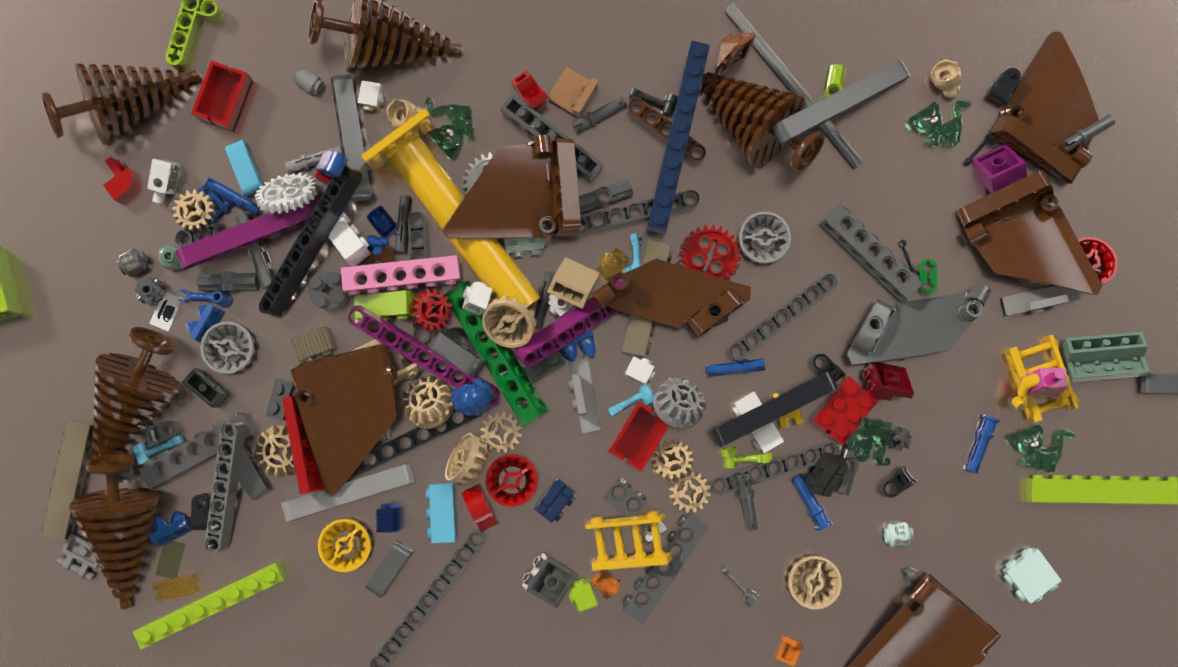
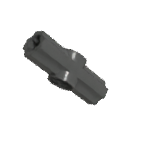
[579,179,634,214]
[197,271,258,292]
[834,436,865,496]

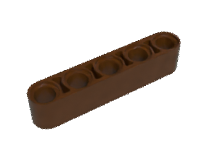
[628,98,706,164]

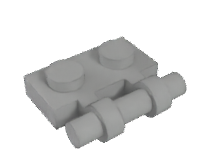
[56,533,99,581]

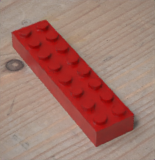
[282,394,324,495]

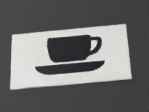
[149,292,183,331]

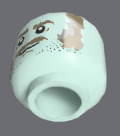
[884,522,914,548]

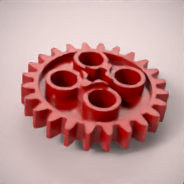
[679,224,742,280]

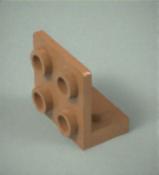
[548,67,599,118]

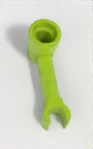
[721,447,773,468]

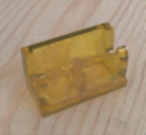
[152,573,199,601]

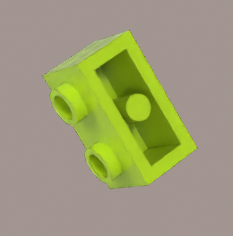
[569,578,598,612]

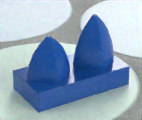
[185,303,224,343]
[558,329,596,362]
[149,511,192,547]

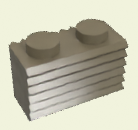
[290,326,336,363]

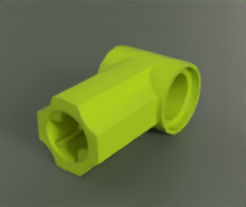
[823,64,846,99]

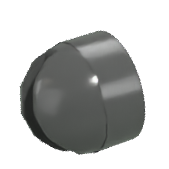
[902,568,919,585]

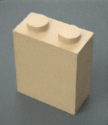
[547,257,600,308]

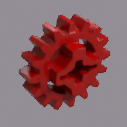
[410,289,453,331]

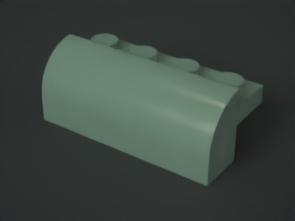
[1062,331,1150,383]

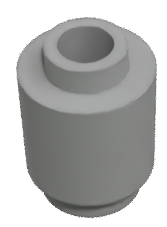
[294,68,324,94]

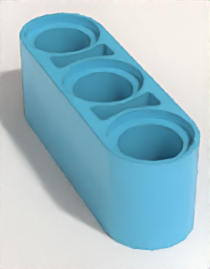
[225,140,263,197]

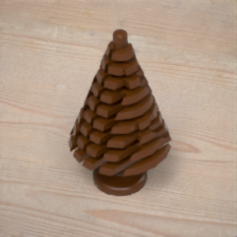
[308,0,462,71]
[41,63,200,146]
[700,72,825,173]
[92,327,179,458]
[69,454,159,610]

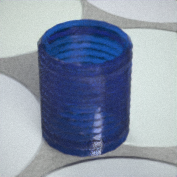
[366,206,397,237]

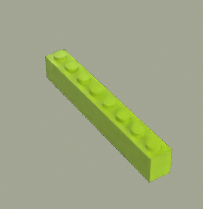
[1026,475,1178,504]
[133,561,288,649]

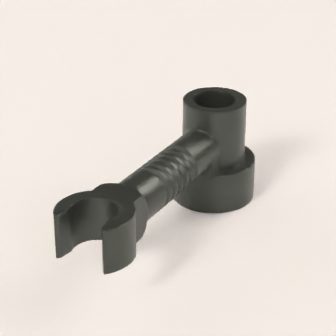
[629,87,678,116]

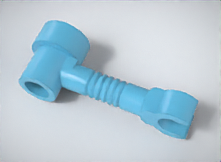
[623,232,643,273]
[608,384,655,417]
[130,435,183,465]

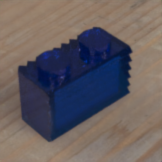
[375,503,400,533]

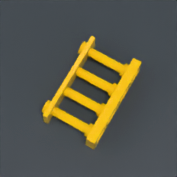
[1004,335,1079,423]
[585,511,672,571]

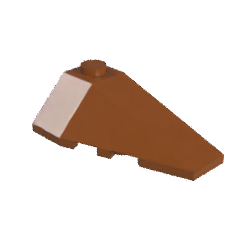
[714,33,756,75]

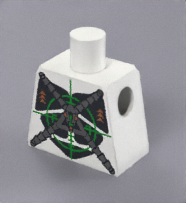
[147,159,182,204]

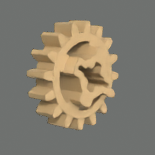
[172,189,216,232]
[480,412,522,453]
[651,440,694,482]
[669,471,711,513]

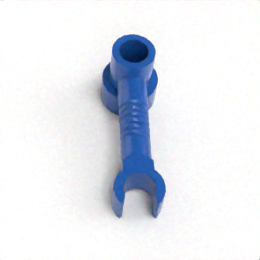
[367,235,387,254]
[178,289,232,307]

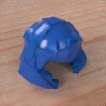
[451,378,493,416]

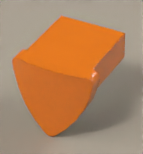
[590,570,622,599]
[775,636,804,667]

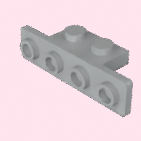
[1002,286,1081,316]
[569,355,601,433]

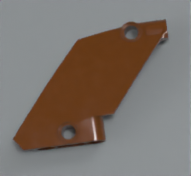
[592,258,751,337]

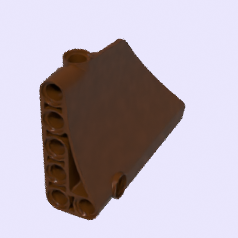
[991,32,1099,184]
[443,135,581,239]
[957,170,1102,295]
[290,343,398,495]
[848,573,1001,667]

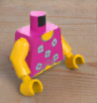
[1012,368,1071,410]

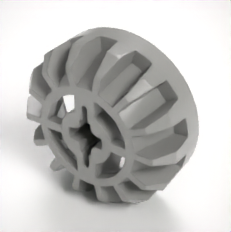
[738,211,791,264]
[200,322,255,374]
[653,378,706,429]

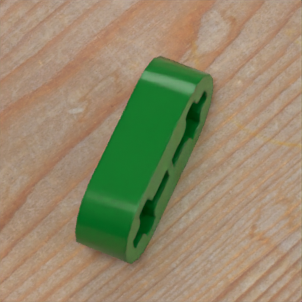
[918,259,937,296]

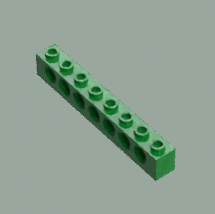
[443,280,548,426]

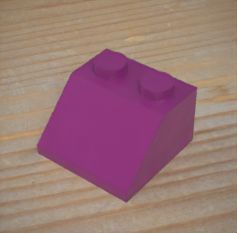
[972,144,1027,193]

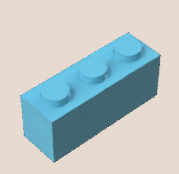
[426,483,456,543]

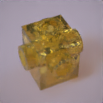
[597,247,631,281]

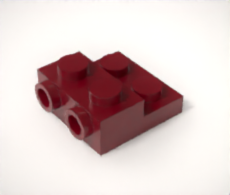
[863,362,915,401]

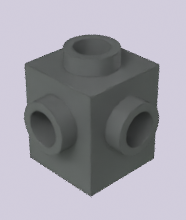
[134,276,167,306]

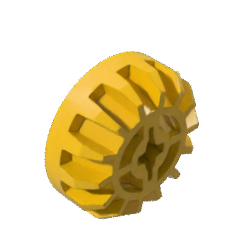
[318,519,372,572]

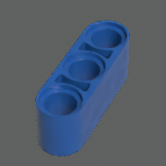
[315,151,348,177]

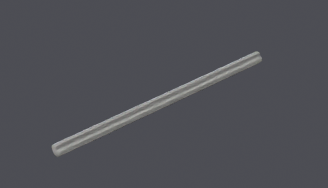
[726,4,863,168]

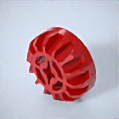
[1078,237,1118,286]
[485,454,538,507]

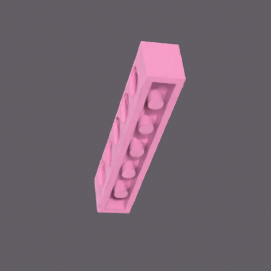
[341,255,461,296]

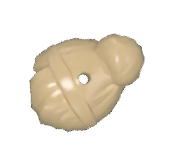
[930,59,962,99]
[386,99,423,129]

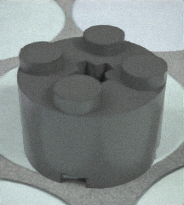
[308,271,350,311]

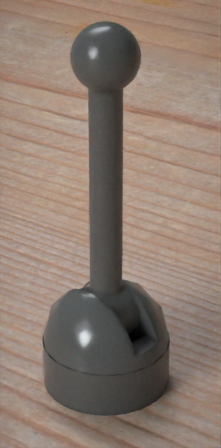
[721,567,760,608]

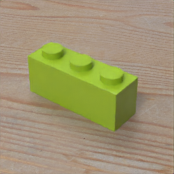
[354,290,415,321]

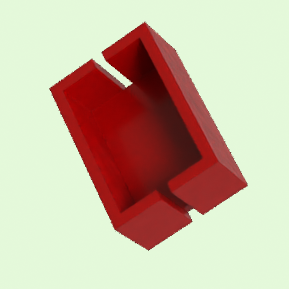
[191,60,252,131]
[809,376,879,445]
[608,402,669,472]

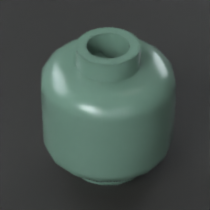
[157,245,181,271]

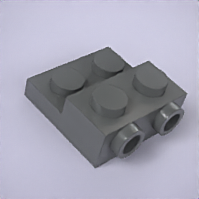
[522,553,578,608]

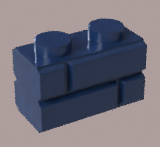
[534,478,576,523]

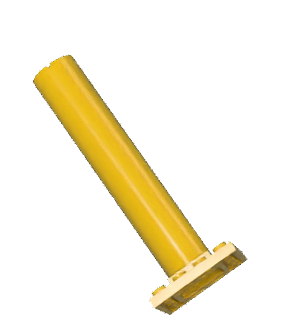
[361,108,540,313]

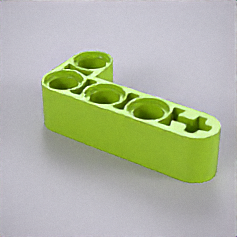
[165,0,222,70]

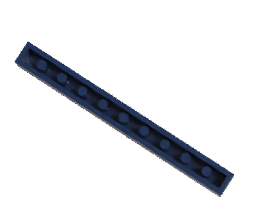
[647,40,710,234]

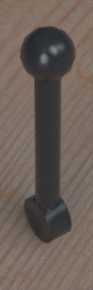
[964,134,993,165]
[899,240,919,275]

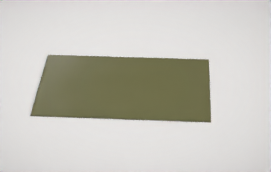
[155,541,185,580]

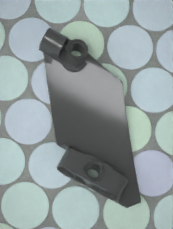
[846,283,991,365]

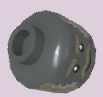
[117,248,148,277]

